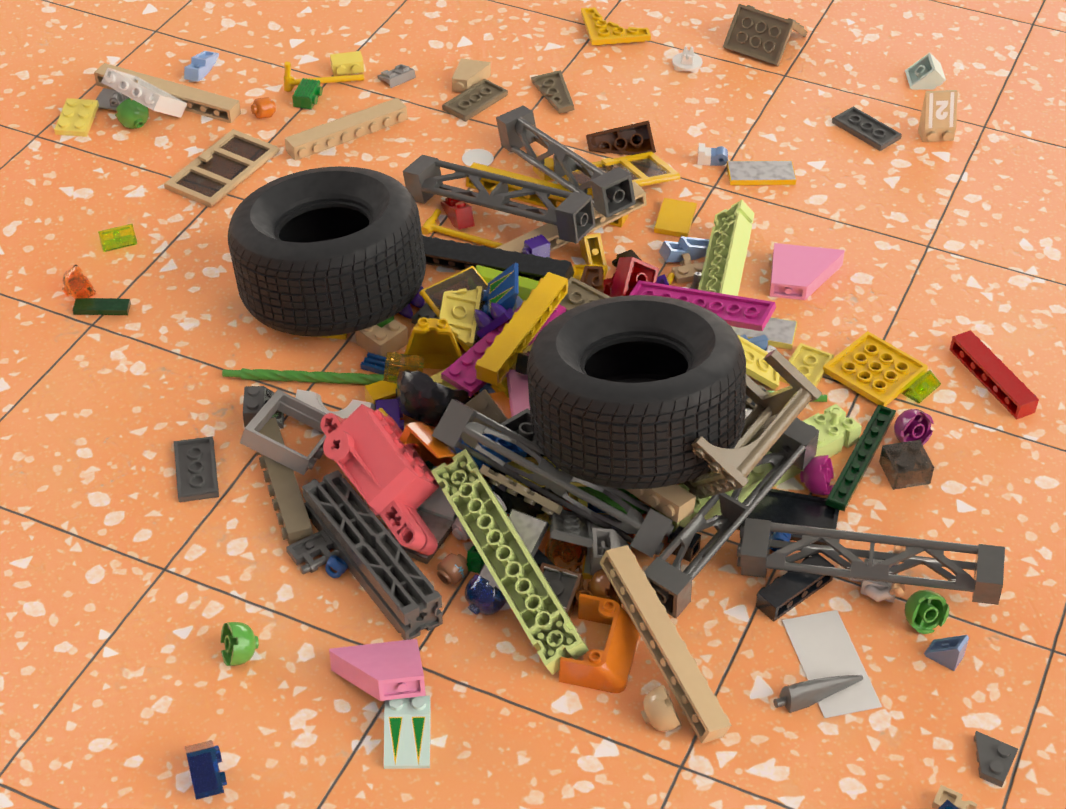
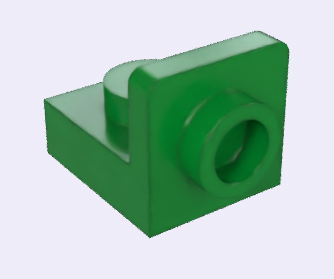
[466,545,484,574]

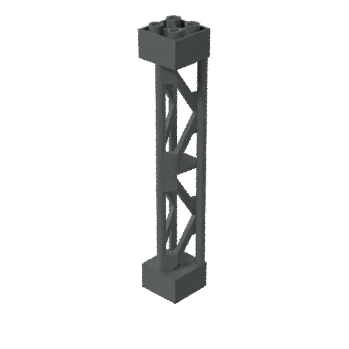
[496,105,636,218]
[402,154,596,244]
[432,399,674,558]
[644,417,819,618]
[737,518,1005,605]

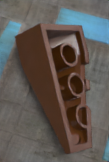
[586,120,656,155]

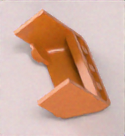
[559,593,640,693]

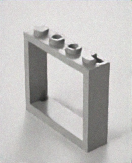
[240,389,326,475]

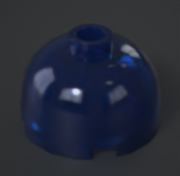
[464,574,507,615]

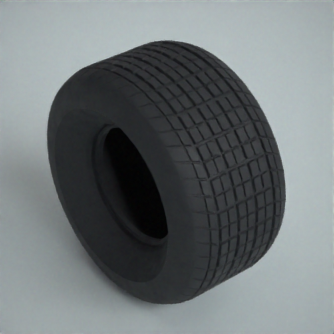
[228,166,426,337]
[527,295,746,489]

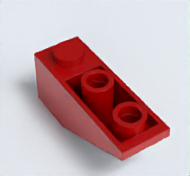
[441,198,475,230]

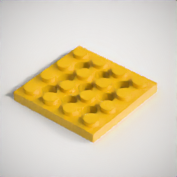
[823,331,928,407]

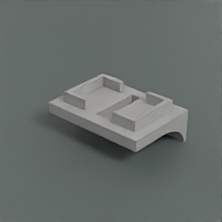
[377,64,416,88]

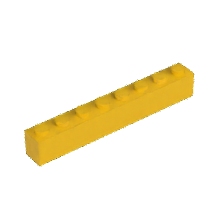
[475,272,568,386]

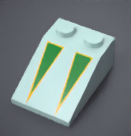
[384,695,431,769]

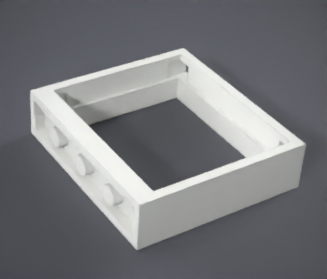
[101,68,187,118]

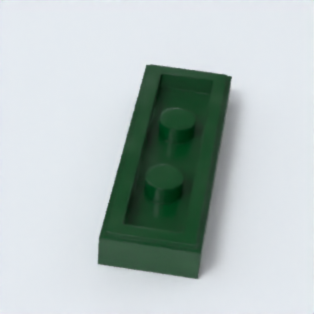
[73,298,131,315]

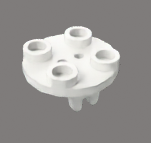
[672,46,703,73]

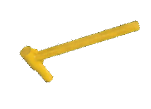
[283,61,364,92]
[421,209,503,248]

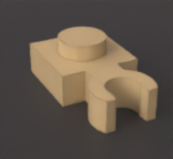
[932,785,977,809]

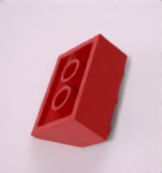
[609,257,660,297]

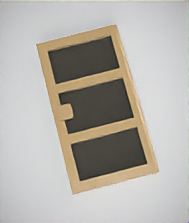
[164,129,280,208]

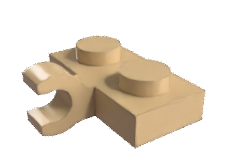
[671,253,704,284]

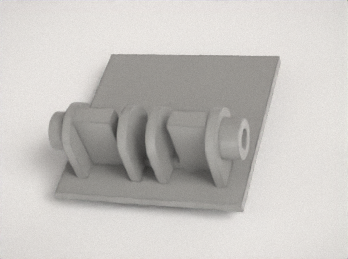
[96,88,129,111]

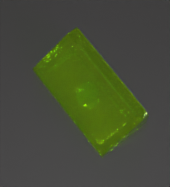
[98,224,137,252]
[902,370,941,404]

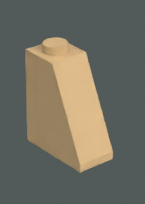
[452,58,491,93]

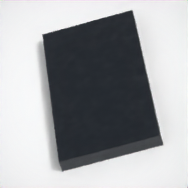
[713,489,839,546]

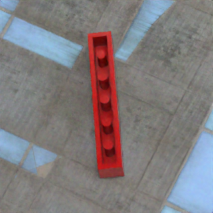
[949,330,1039,420]

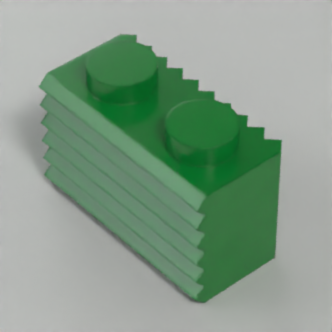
[292,78,323,110]

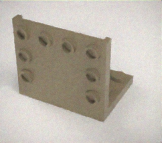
[723,4,808,66]

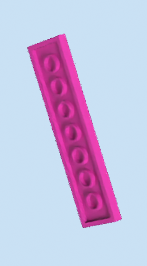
[629,280,776,331]
[441,304,566,397]

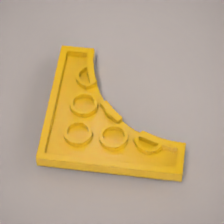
[581,7,651,46]

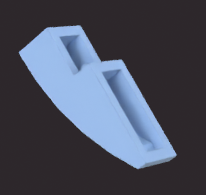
[184,51,219,82]
[659,236,709,262]

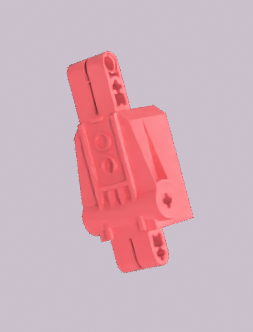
[320,404,439,556]

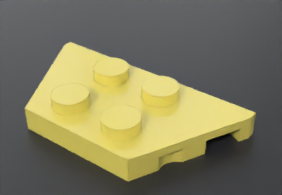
[439,286,482,347]

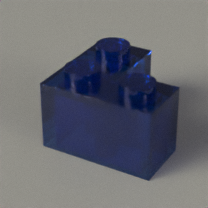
[185,740,227,800]

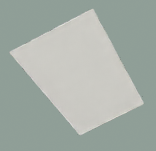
[782,610,882,718]

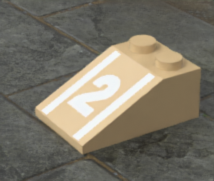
[918,89,958,142]

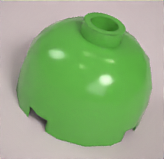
[115,98,149,129]
[904,590,949,634]
[221,622,259,666]

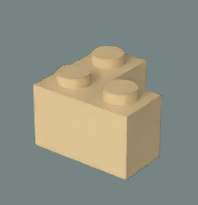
[356,319,408,358]

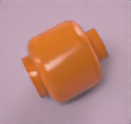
[251,97,276,119]

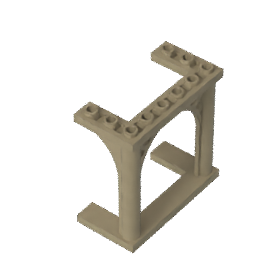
[680,349,822,499]

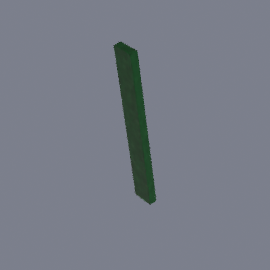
[825,405,896,512]

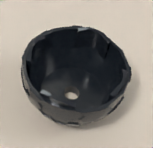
[396,370,471,427]

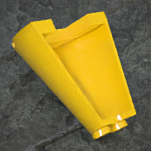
[397,317,462,376]

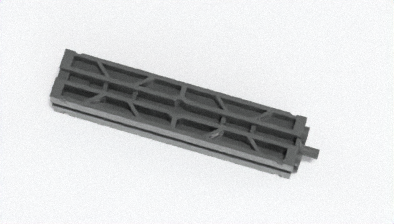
[302,470,443,640]

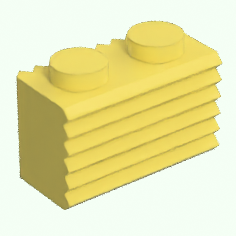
[330,51,364,76]

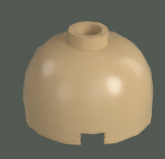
[641,685,682,731]

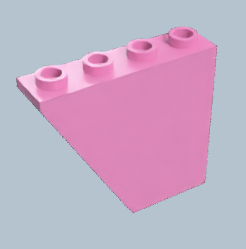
[769,243,845,300]
[329,639,426,701]

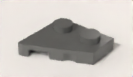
[974,731,1018,787]

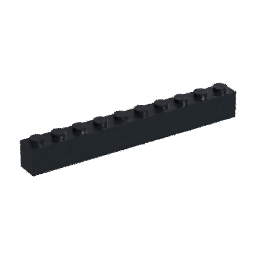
[422,235,574,281]

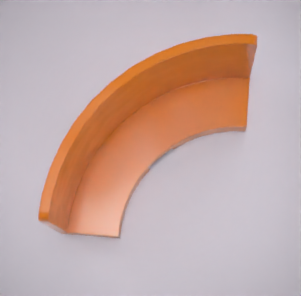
[399,422,457,467]

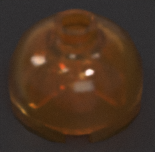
[62,264,96,299]
[545,538,587,571]

